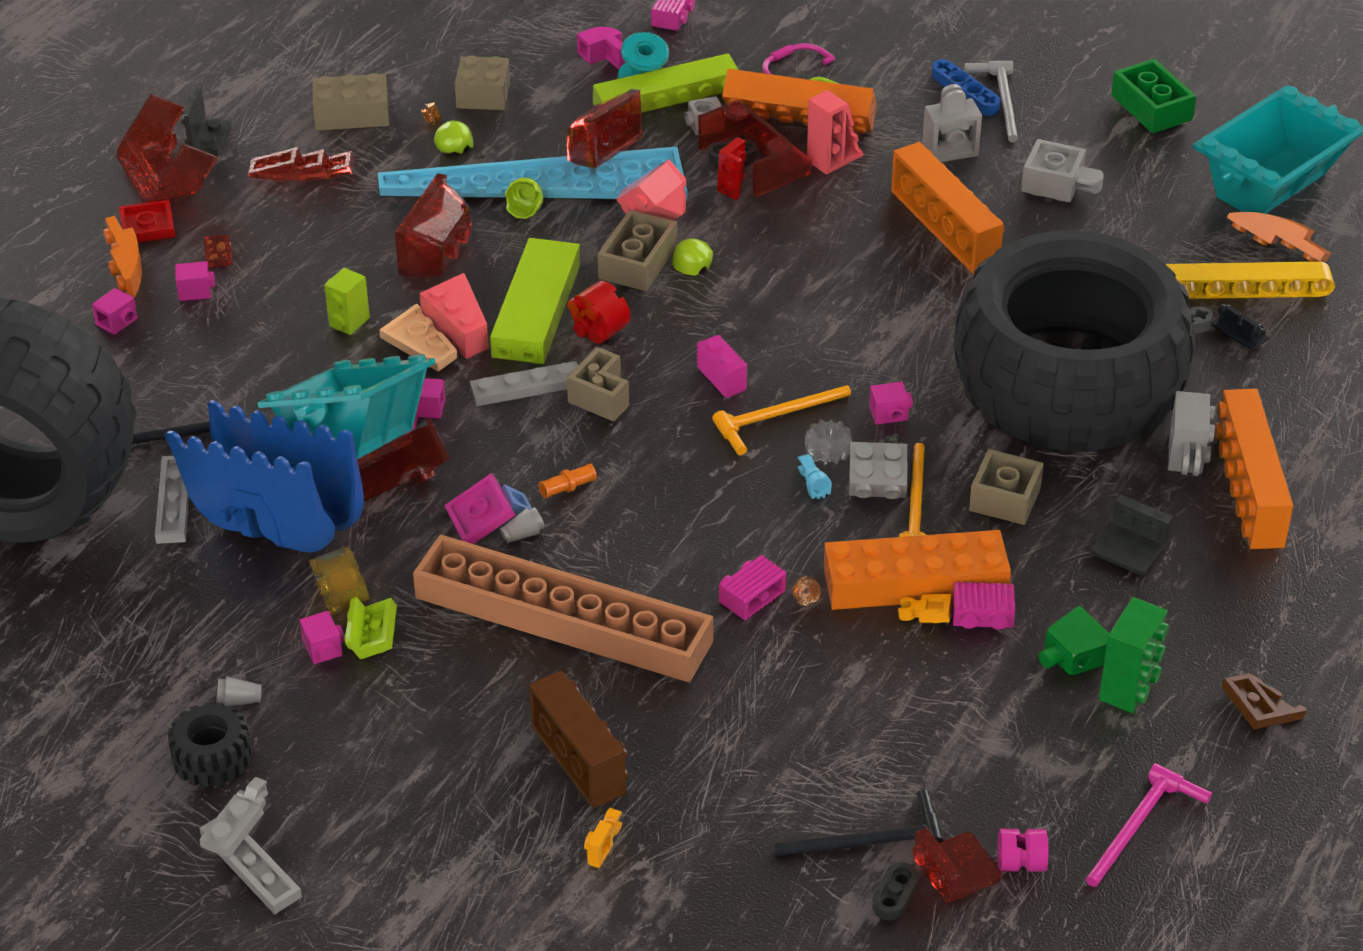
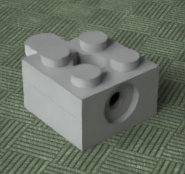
[922,84,982,162]
[1021,139,1104,202]
[1168,391,1215,476]

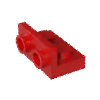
[717,137,746,200]

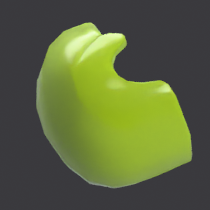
[434,120,473,154]
[504,177,543,219]
[672,238,713,275]

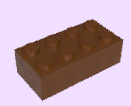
[529,670,628,808]

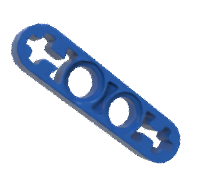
[932,59,1000,116]

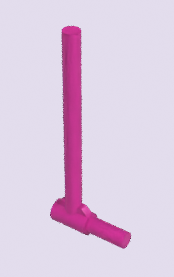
[1086,763,1212,887]

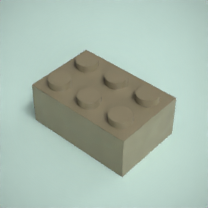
[313,73,389,131]
[598,209,677,292]

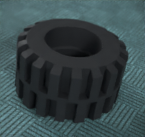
[168,703,252,787]

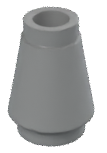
[499,507,545,544]
[216,676,262,707]

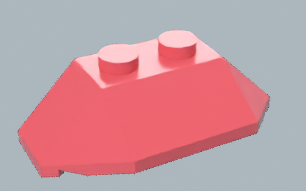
[617,160,686,221]

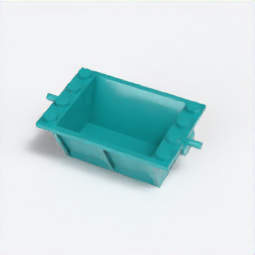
[1192,85,1363,214]
[257,354,436,459]

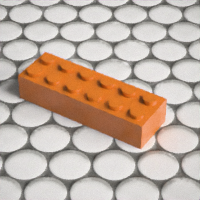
[722,69,877,134]
[891,142,1004,275]
[1214,389,1293,549]
[824,530,1011,610]

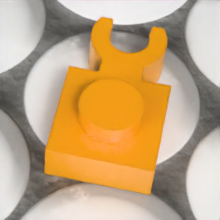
[898,594,953,623]
[584,808,622,868]

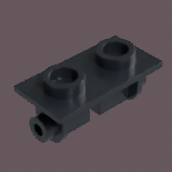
[1211,304,1270,351]

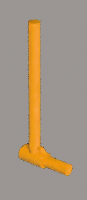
[712,385,851,455]
[899,443,926,537]

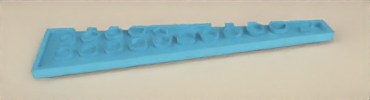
[378,147,688,200]

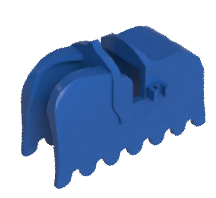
[165,400,364,552]

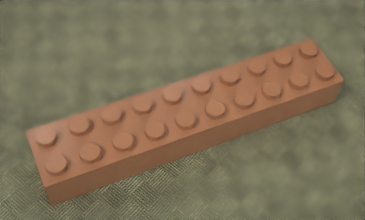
[413,534,713,683]

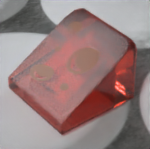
[204,234,233,267]

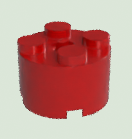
[567,281,630,344]

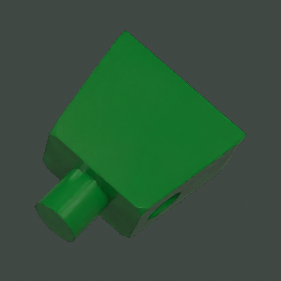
[1039,606,1110,675]

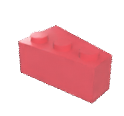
[807,90,864,175]
[420,273,489,359]

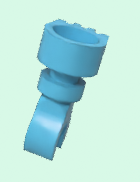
[798,454,832,499]

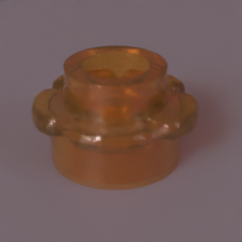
[421,102,442,126]
[792,576,821,606]

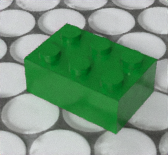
[1111,58,1197,133]
[1099,597,1169,713]

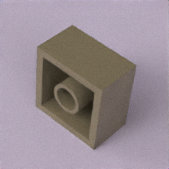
[455,56,510,110]
[969,449,1044,525]

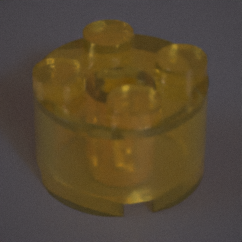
[309,546,370,616]

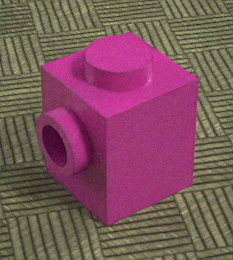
[175,261,215,301]
[92,288,138,335]
[869,382,913,425]
[299,611,345,664]

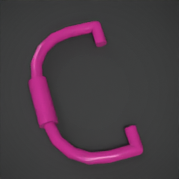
[762,43,835,74]

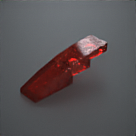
[248,147,355,181]

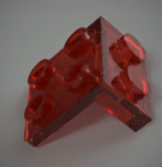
[912,828,1002,904]

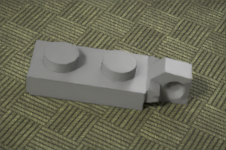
[200,777,268,858]

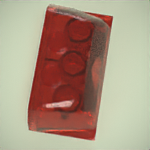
[567,89,643,168]
[395,173,472,278]

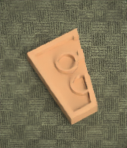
[379,304,457,372]

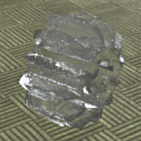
[805,419,853,465]

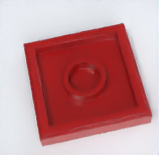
[119,200,176,243]

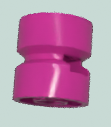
[998,828,1048,872]

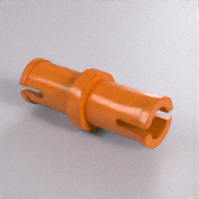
[538,463,597,499]

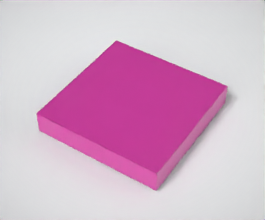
[444,473,516,544]

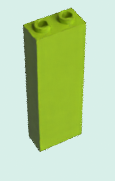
[490,238,581,364]

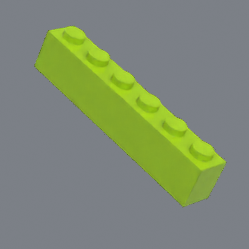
[593,53,738,122]

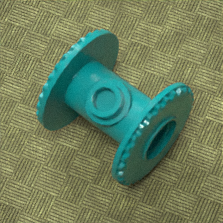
[618,32,669,79]

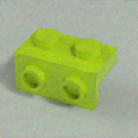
[344,597,397,660]

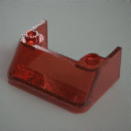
[116,93,218,203]
[698,101,812,197]
[357,418,450,501]

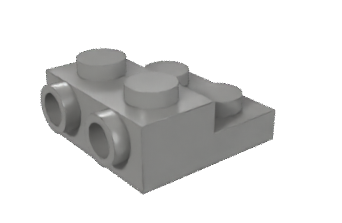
[849,442,907,499]

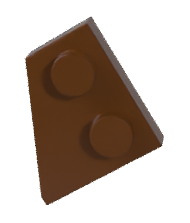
[1221,673,1307,729]

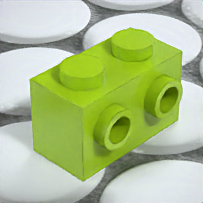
[324,268,370,335]

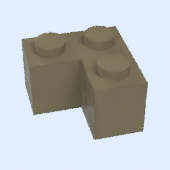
[567,347,629,422]

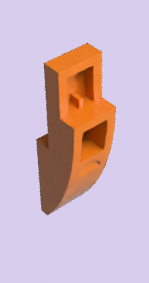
[1227,212,1331,262]
[103,216,142,298]

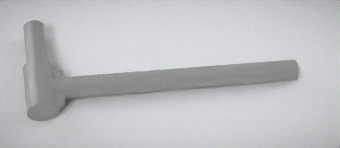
[964,61,1018,143]

